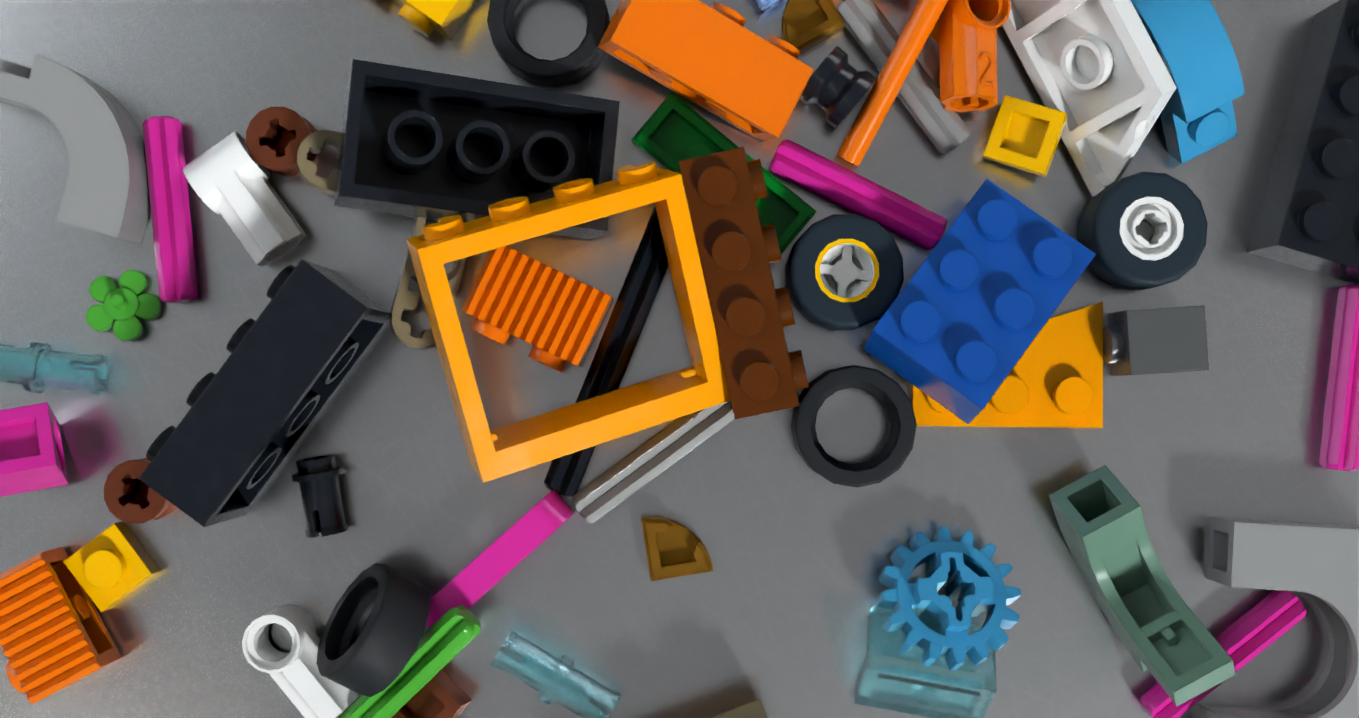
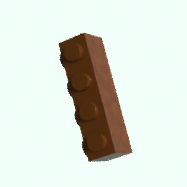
[679,147,809,419]

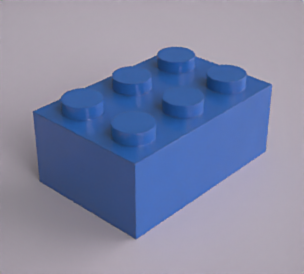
[863,179,1096,424]

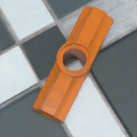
[930,0,1011,113]

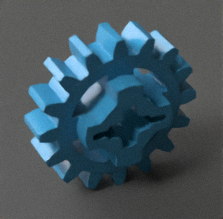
[876,526,1021,671]

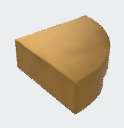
[781,0,845,55]
[641,516,713,581]

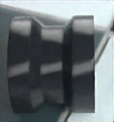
[799,46,877,128]

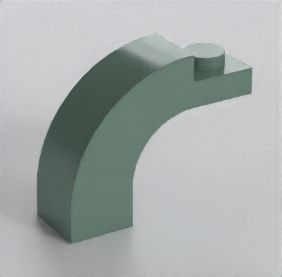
[1049,465,1236,706]

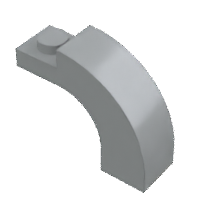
[0,54,151,244]

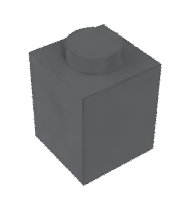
[1103,305,1209,376]

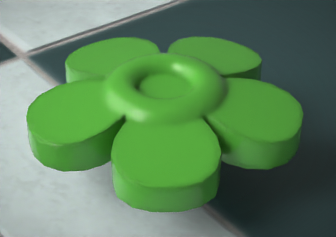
[85,270,162,342]

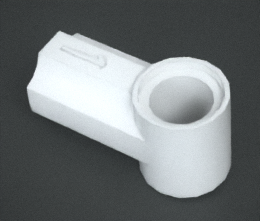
[182,131,307,266]
[242,605,361,718]

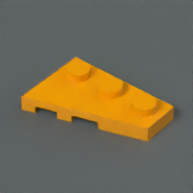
[909,302,1103,428]

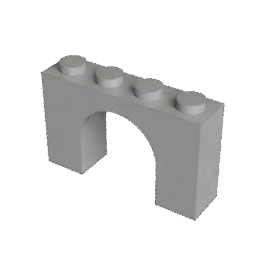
[1200,516,1359,718]

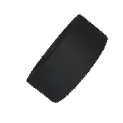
[487,0,610,88]
[791,365,917,488]
[316,563,430,697]

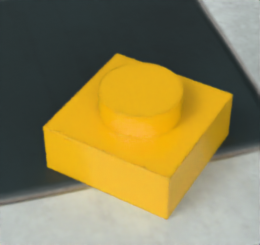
[983,95,1068,177]
[63,521,161,612]

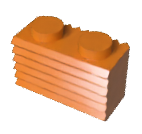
[461,246,613,373]
[0,547,122,704]

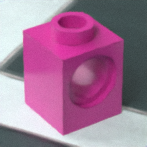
[0,402,69,497]

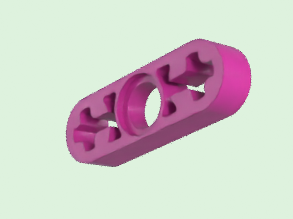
[426,489,575,629]

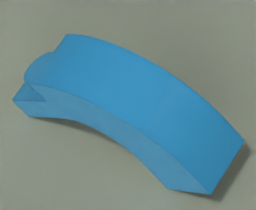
[1131,0,1245,164]

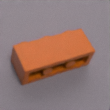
[598,0,814,140]

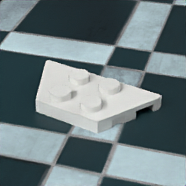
[1002,0,1177,197]

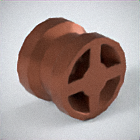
[246,107,321,177]
[104,458,177,524]

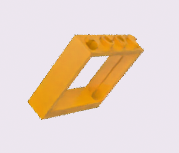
[406,161,731,483]

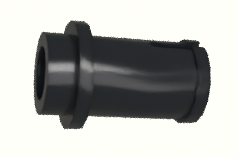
[291,455,348,538]

